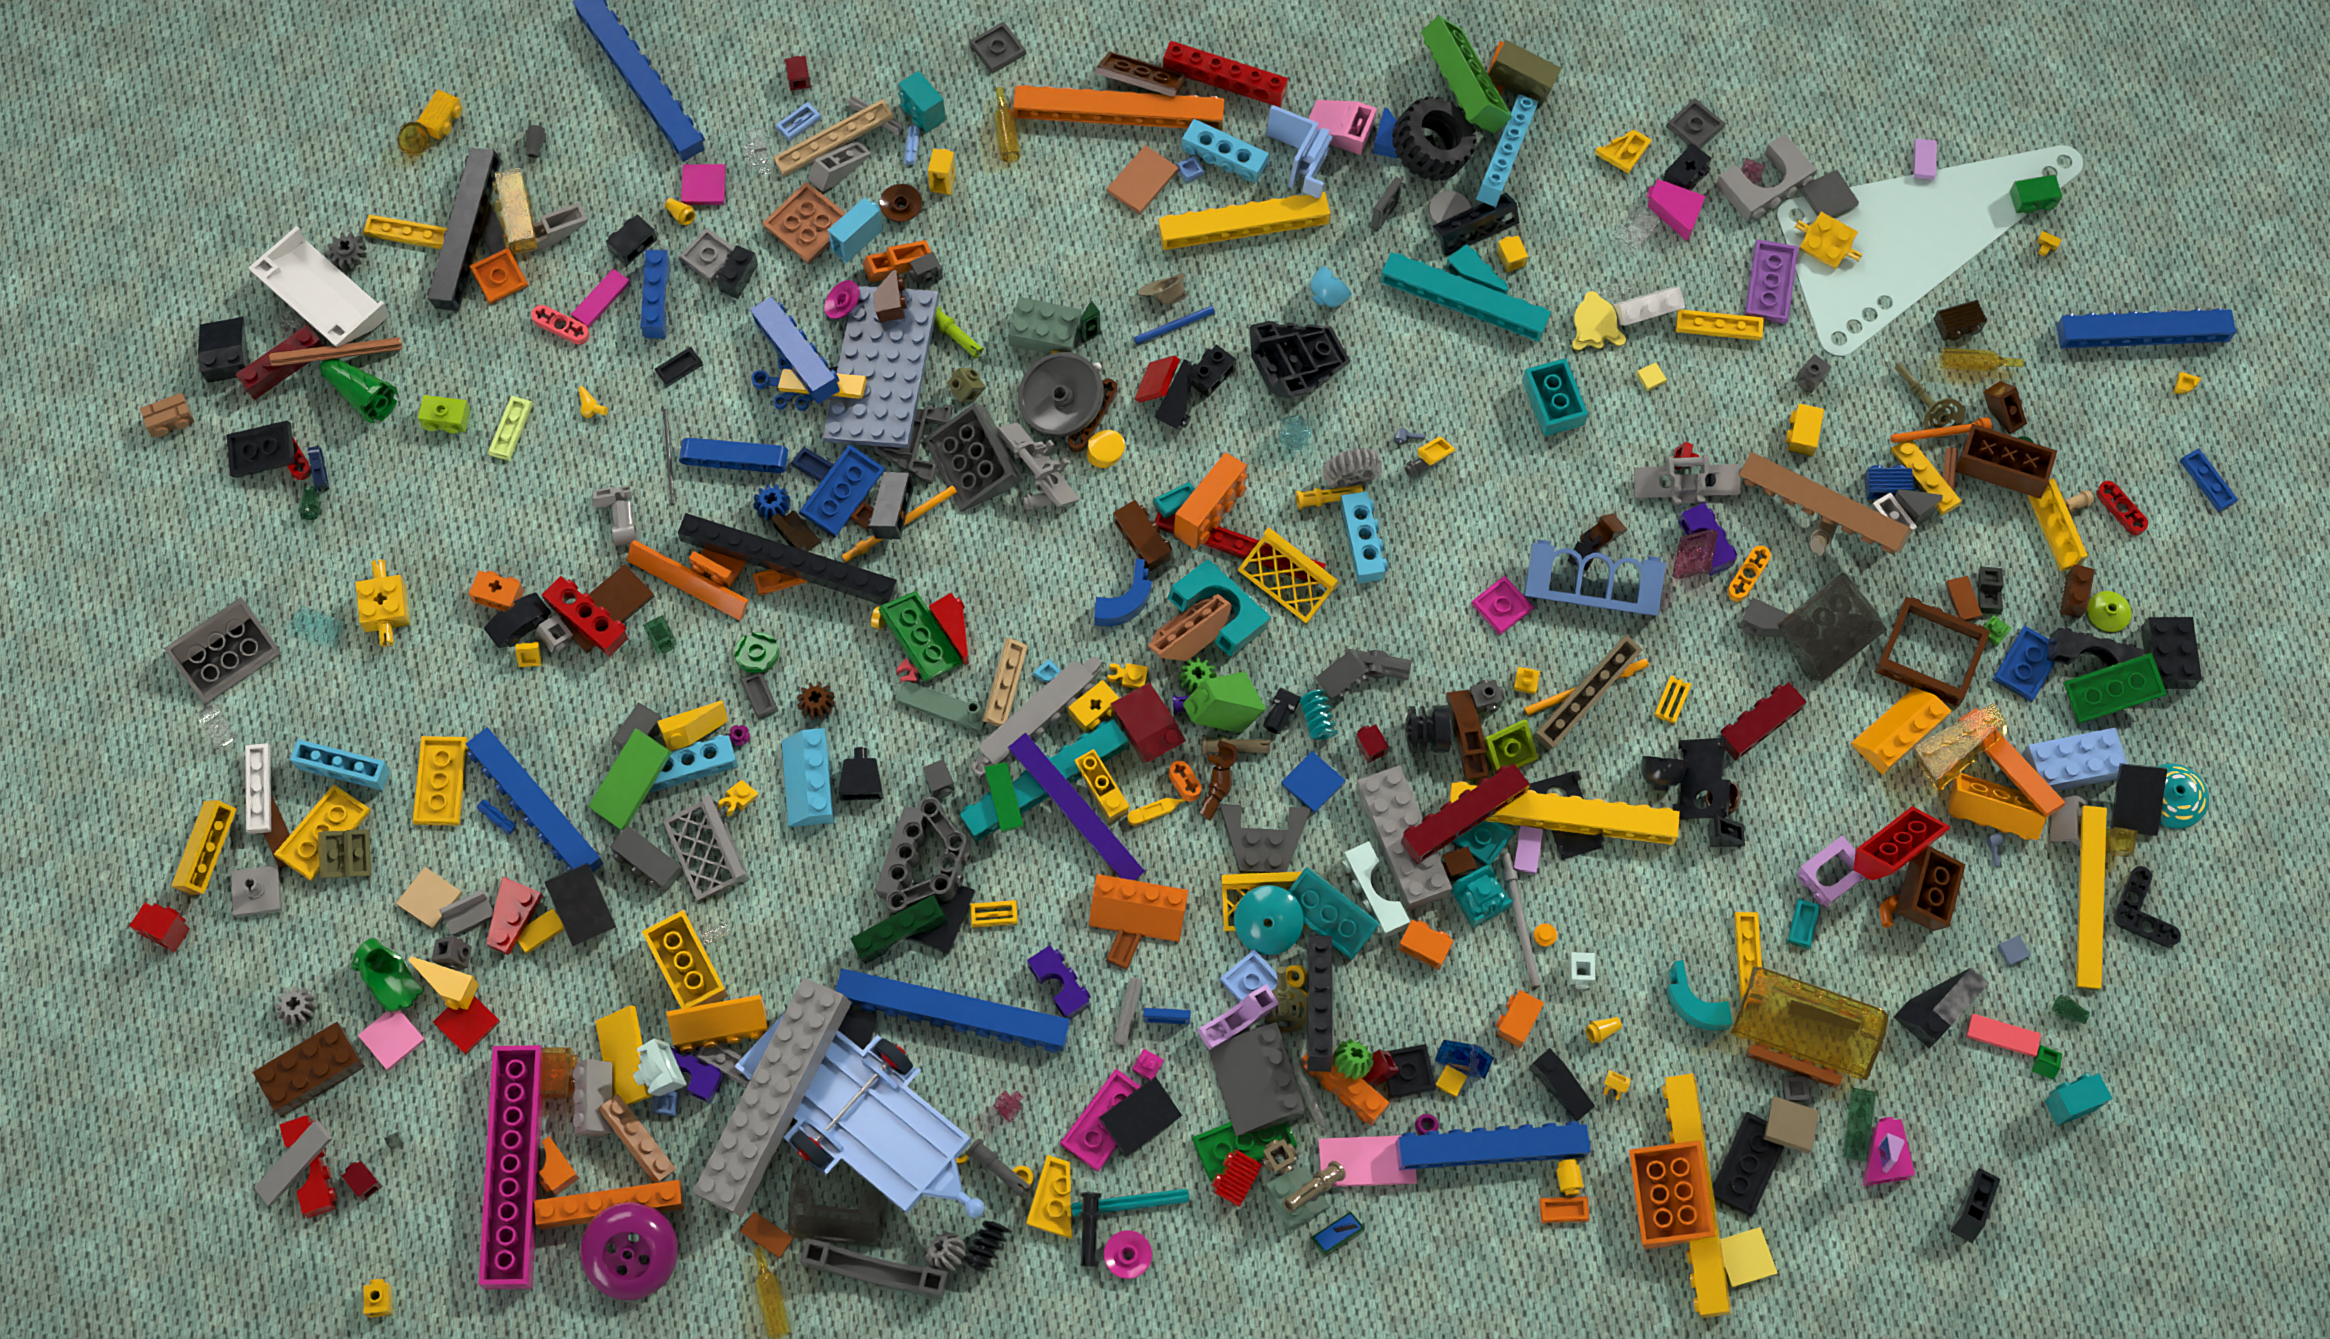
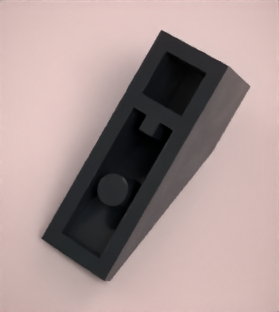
[1154,359,1192,431]
[1529,1048,1595,1121]
[1950,1168,2000,1243]

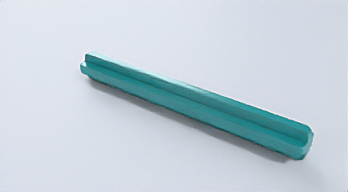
[1071,1189,1189,1217]

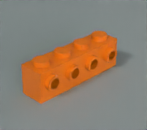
[1301,1053,1390,1126]

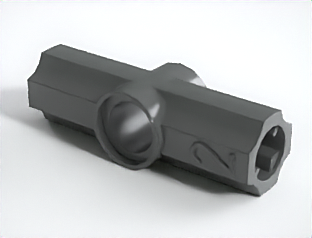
[1344,648,1412,680]

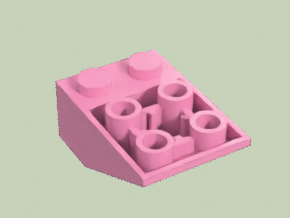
[1309,100,1377,155]

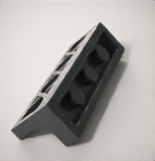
[1432,193,1519,256]

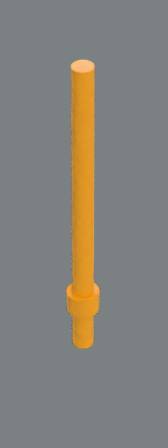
[841,485,957,563]
[1523,658,1649,716]

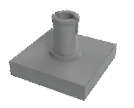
[231,865,282,917]

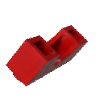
[279,1115,338,1219]

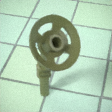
[1894,363,1965,438]
[1264,966,1307,1033]

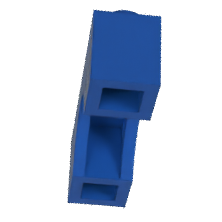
[640,250,670,338]

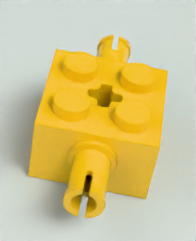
[355,559,410,647]

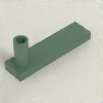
[897,680,985,733]

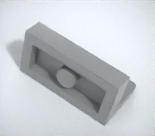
[2051,795,2088,846]
[439,890,494,936]

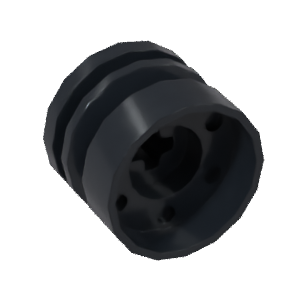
[1405,705,1451,753]

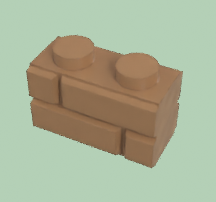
[140,392,195,437]

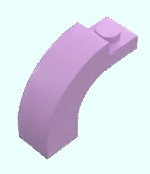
[1197,984,1279,1050]

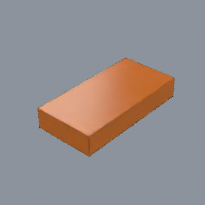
[1539,1196,1589,1223]

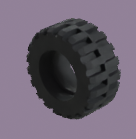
[1392,96,1476,181]

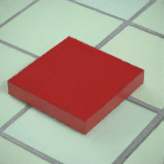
[1135,355,1180,403]
[433,996,501,1055]

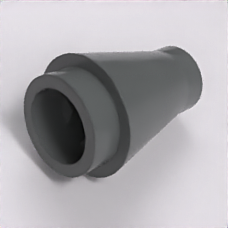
[525,125,546,158]

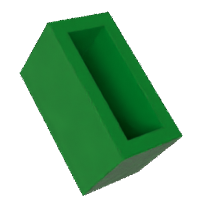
[2009,175,2063,214]

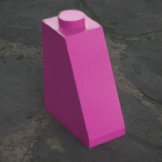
[1646,179,1705,240]
[1862,1117,1915,1187]

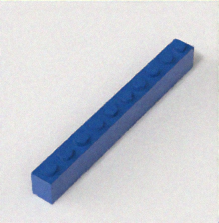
[573,0,705,162]
[836,969,1070,1053]

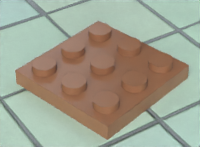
[762,181,846,265]

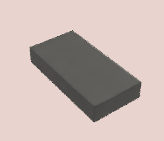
[740,672,779,720]

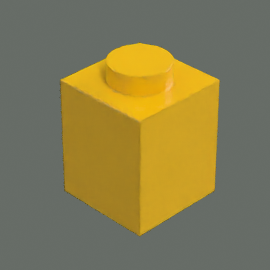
[1496,235,1528,273]

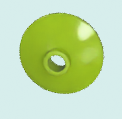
[2087,591,2132,633]

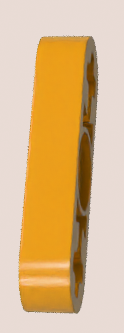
[1727,545,1771,602]

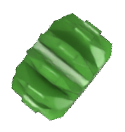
[1179,657,1217,694]
[1333,1038,1373,1080]

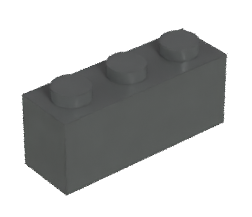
[610,825,683,893]

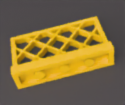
[1238,527,1341,624]
[1221,872,1309,932]

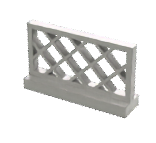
[663,794,750,902]

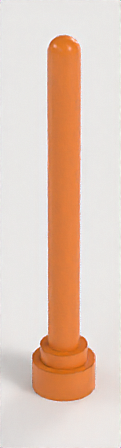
[1890,417,1992,443]

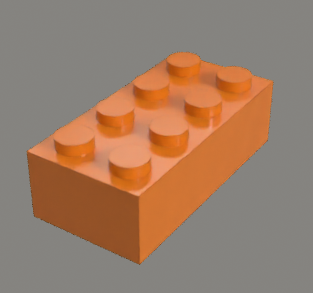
[1174,452,1248,549]

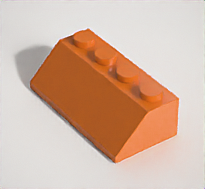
[1088,874,1188,942]

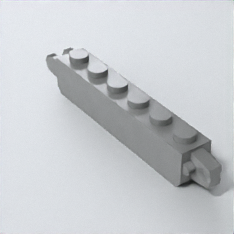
[971,656,1102,779]

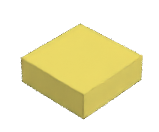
[1636,362,1667,391]

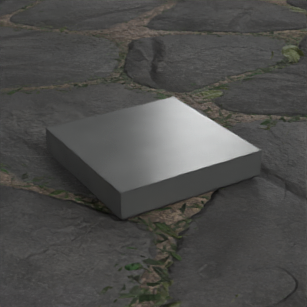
[969,21,1027,74]
[1666,98,1726,149]
[1800,170,1859,218]
[1371,177,1402,232]

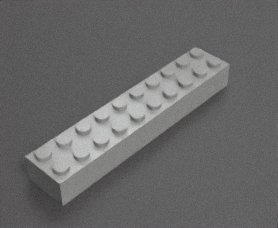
[692,977,851,1218]

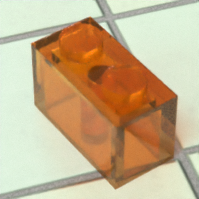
[540,1047,578,1099]

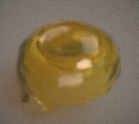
[397,121,430,156]

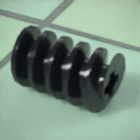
[964,1221,1012,1275]

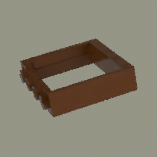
[1874,596,1990,707]

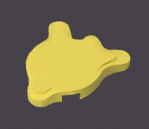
[1572,291,1626,351]

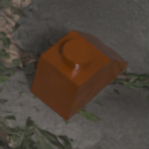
[1983,381,2027,434]

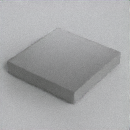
[678,228,734,284]

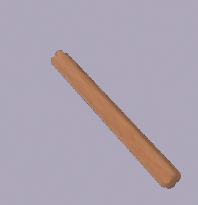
[269,337,402,366]

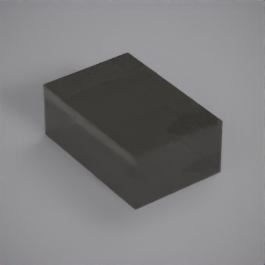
[384,1132,405,1150]

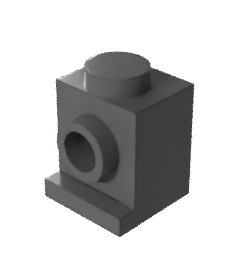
[908,252,943,285]

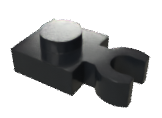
[1567,530,1602,571]

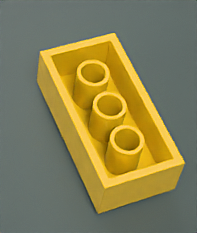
[641,910,728,1009]

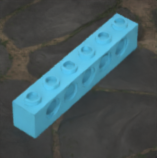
[1476,94,1539,207]

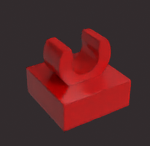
[1673,442,1699,470]

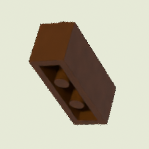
[1113,500,1172,573]

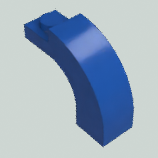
[1094,559,1152,626]

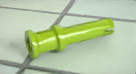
[934,306,984,359]

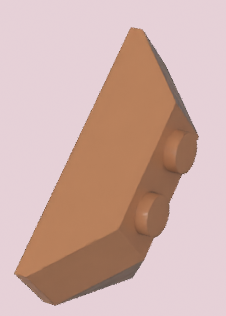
[1148,594,1232,661]

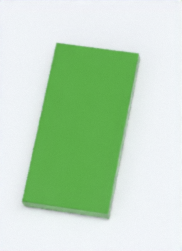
[588,728,672,830]

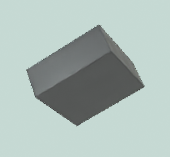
[1782,1076,1810,1102]

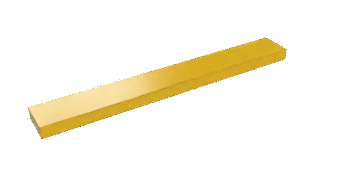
[2076,806,2107,990]

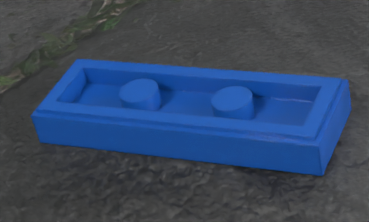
[2180,448,2238,512]

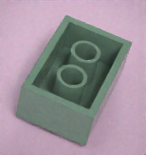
[1008,297,1082,354]

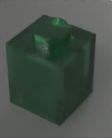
[643,615,677,655]

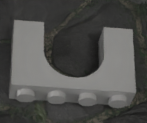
[1716,134,1817,222]

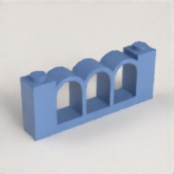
[1524,540,1666,616]

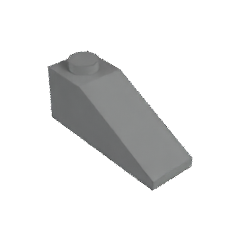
[808,141,871,192]

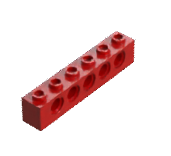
[1163,40,1288,107]

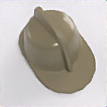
[1138,273,1187,305]

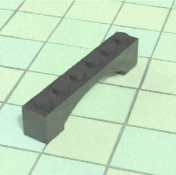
[800,1238,949,1301]

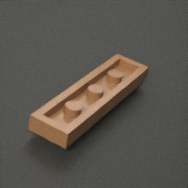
[598,1094,676,1183]

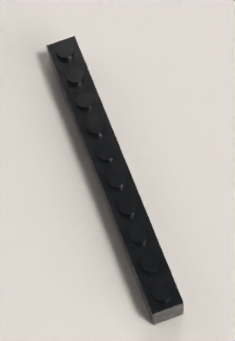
[678,513,898,605]

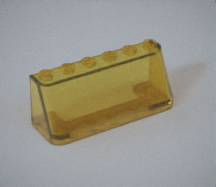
[1731,967,1888,1081]

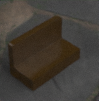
[771,511,820,552]

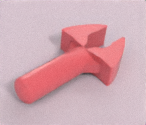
[896,659,919,683]

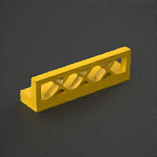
[2027,478,2088,571]

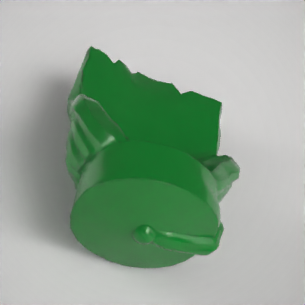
[351,938,423,1012]

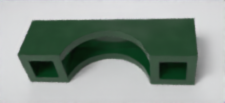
[850,895,948,964]

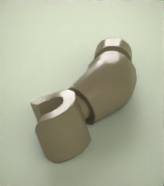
[1810,516,1839,556]

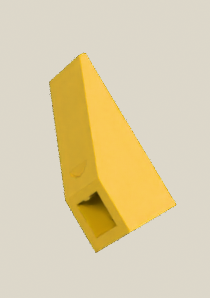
[1074,749,1129,824]

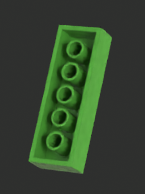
[1421,15,1512,134]

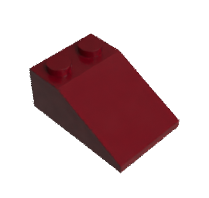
[1110,682,1186,763]

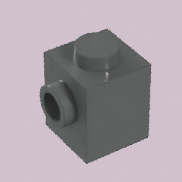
[1795,354,1832,393]

